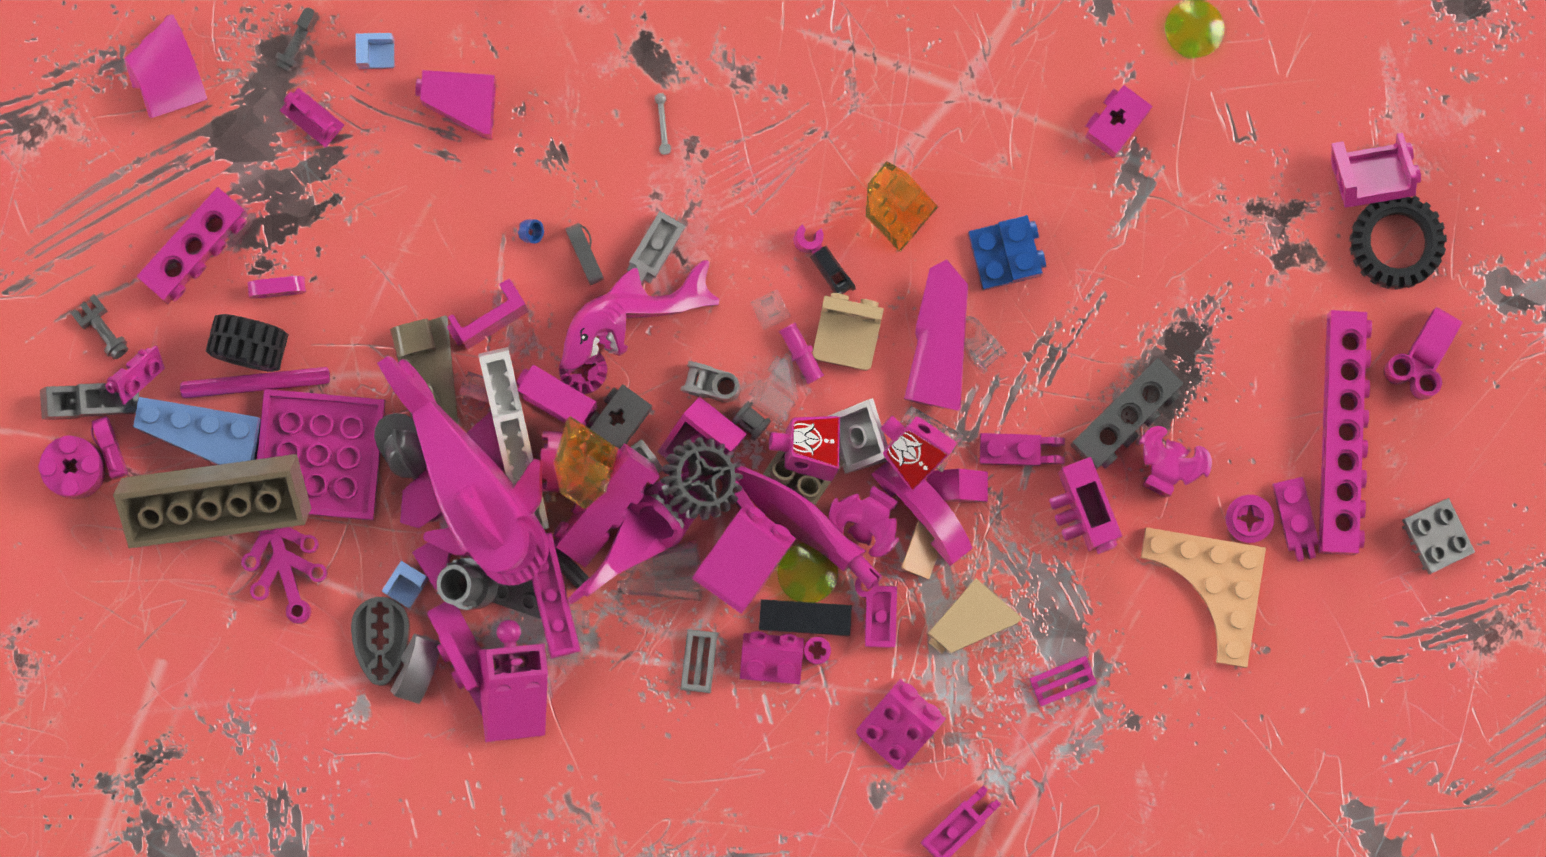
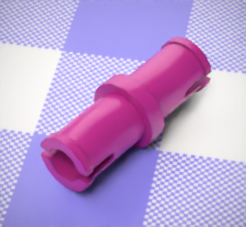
[779,322,824,384]

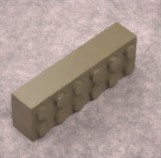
[113,454,311,548]

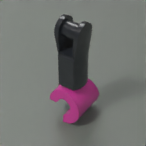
[793,224,856,294]

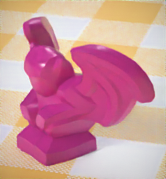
[1139,426,1212,498]
[829,486,899,557]

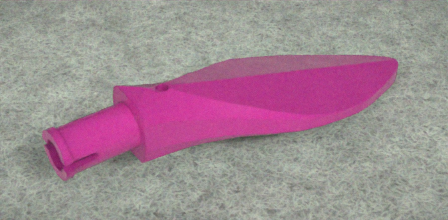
[735,466,882,590]

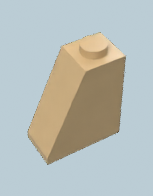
[927,578,1022,654]

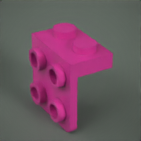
[856,679,946,770]

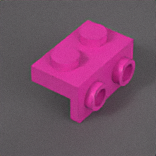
[740,631,804,684]

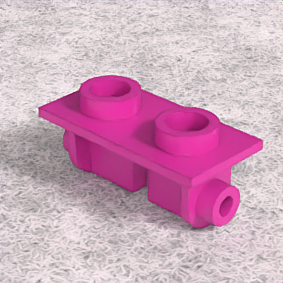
[279,87,345,148]
[105,345,165,405]

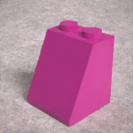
[692,503,796,614]

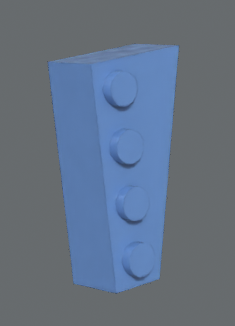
[133,397,261,465]

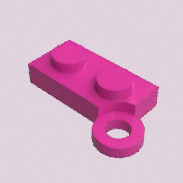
[855,578,897,648]

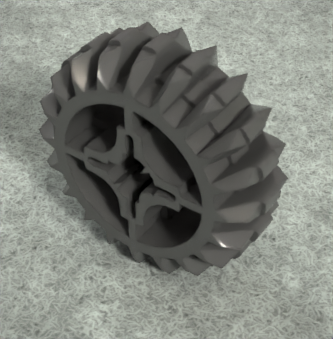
[661,437,743,520]

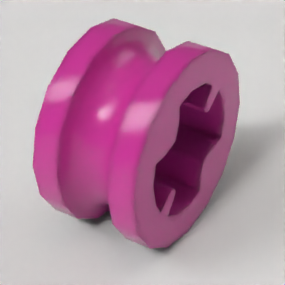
[804,637,831,665]

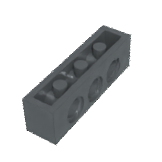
[1070,358,1184,470]

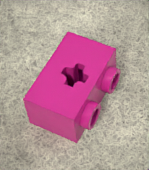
[1085,85,1152,158]

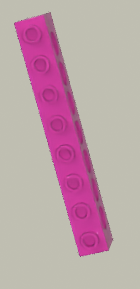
[1318,310,1372,555]

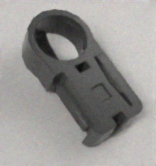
[565,223,604,286]

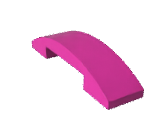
[871,461,972,566]

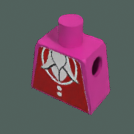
[769,416,840,481]
[880,416,957,491]

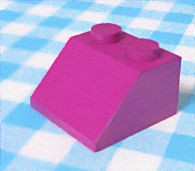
[657,397,747,478]

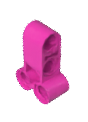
[1384,307,1462,400]

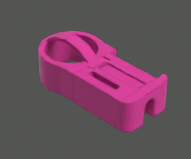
[90,416,129,480]

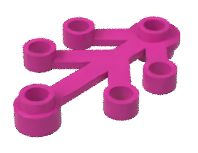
[241,527,328,624]

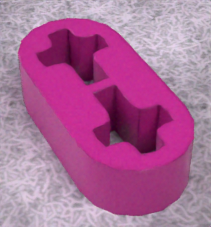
[248,276,306,299]

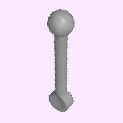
[655,93,671,155]

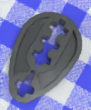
[351,597,410,686]

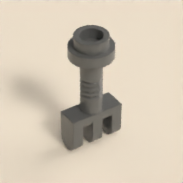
[275,7,319,72]
[70,294,128,359]

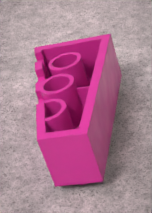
[553,443,659,568]

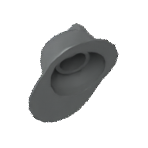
[374,413,427,480]

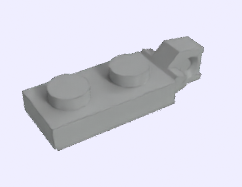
[627,211,686,285]

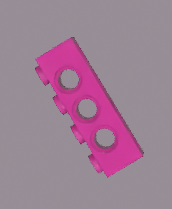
[137,187,248,304]

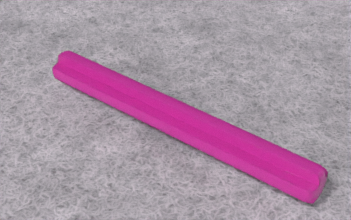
[180,367,330,398]

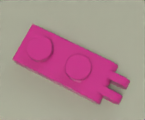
[1272,477,1319,562]

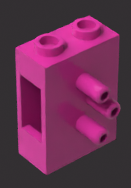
[1049,457,1122,554]

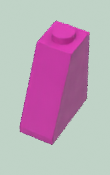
[415,70,496,139]

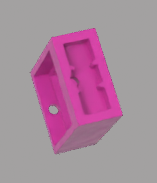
[516,365,598,434]

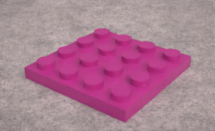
[257,389,386,521]

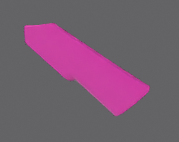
[904,259,968,411]
[400,411,505,528]

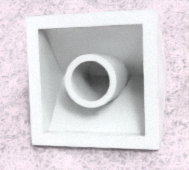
[829,399,888,474]

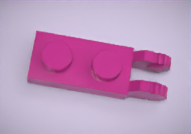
[979,433,1065,466]
[920,785,1001,857]

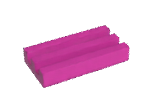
[1029,656,1097,707]

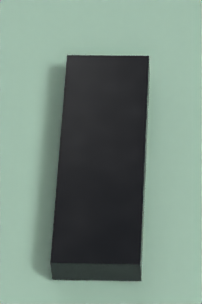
[759,599,852,636]

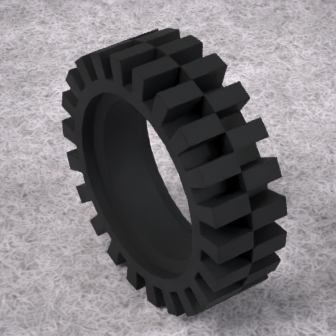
[1349,196,1447,289]

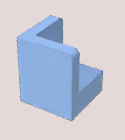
[356,33,395,69]
[382,561,429,608]

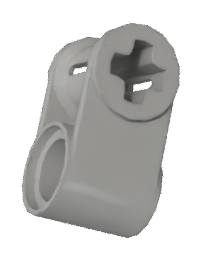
[680,361,741,403]

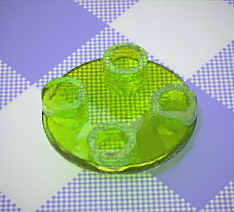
[1165,0,1225,59]
[778,543,838,603]

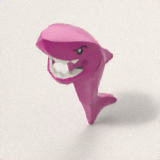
[562,260,719,371]
[568,472,708,604]

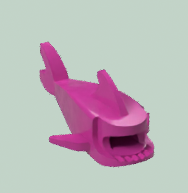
[377,356,549,586]

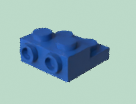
[968,215,1046,291]

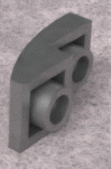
[390,633,441,704]

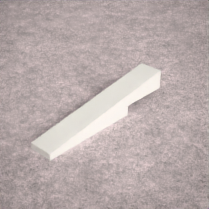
[478,347,549,529]

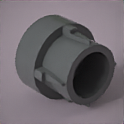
[436,558,499,610]

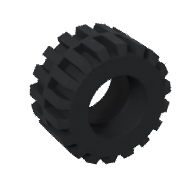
[206,314,288,372]

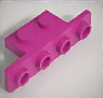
[427,602,482,715]

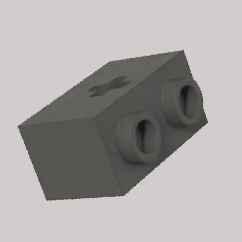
[586,384,653,453]

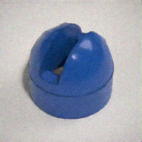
[518,219,544,244]

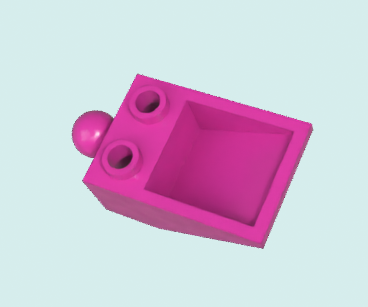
[476,620,548,742]

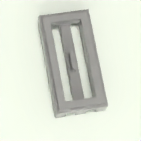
[680,629,718,693]

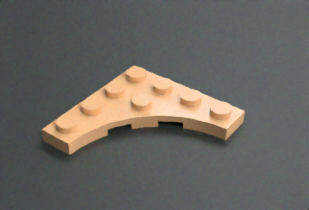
[1141,527,1266,668]

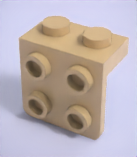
[812,293,884,371]

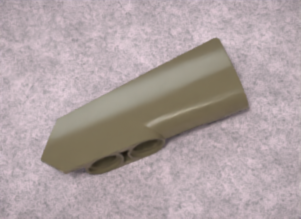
[390,316,458,424]

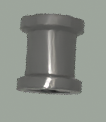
[731,401,772,441]

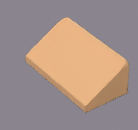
[901,520,938,580]

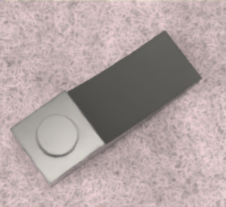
[40,383,139,420]

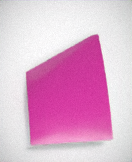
[124,14,208,118]

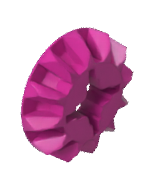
[559,351,607,394]
[1225,495,1274,543]

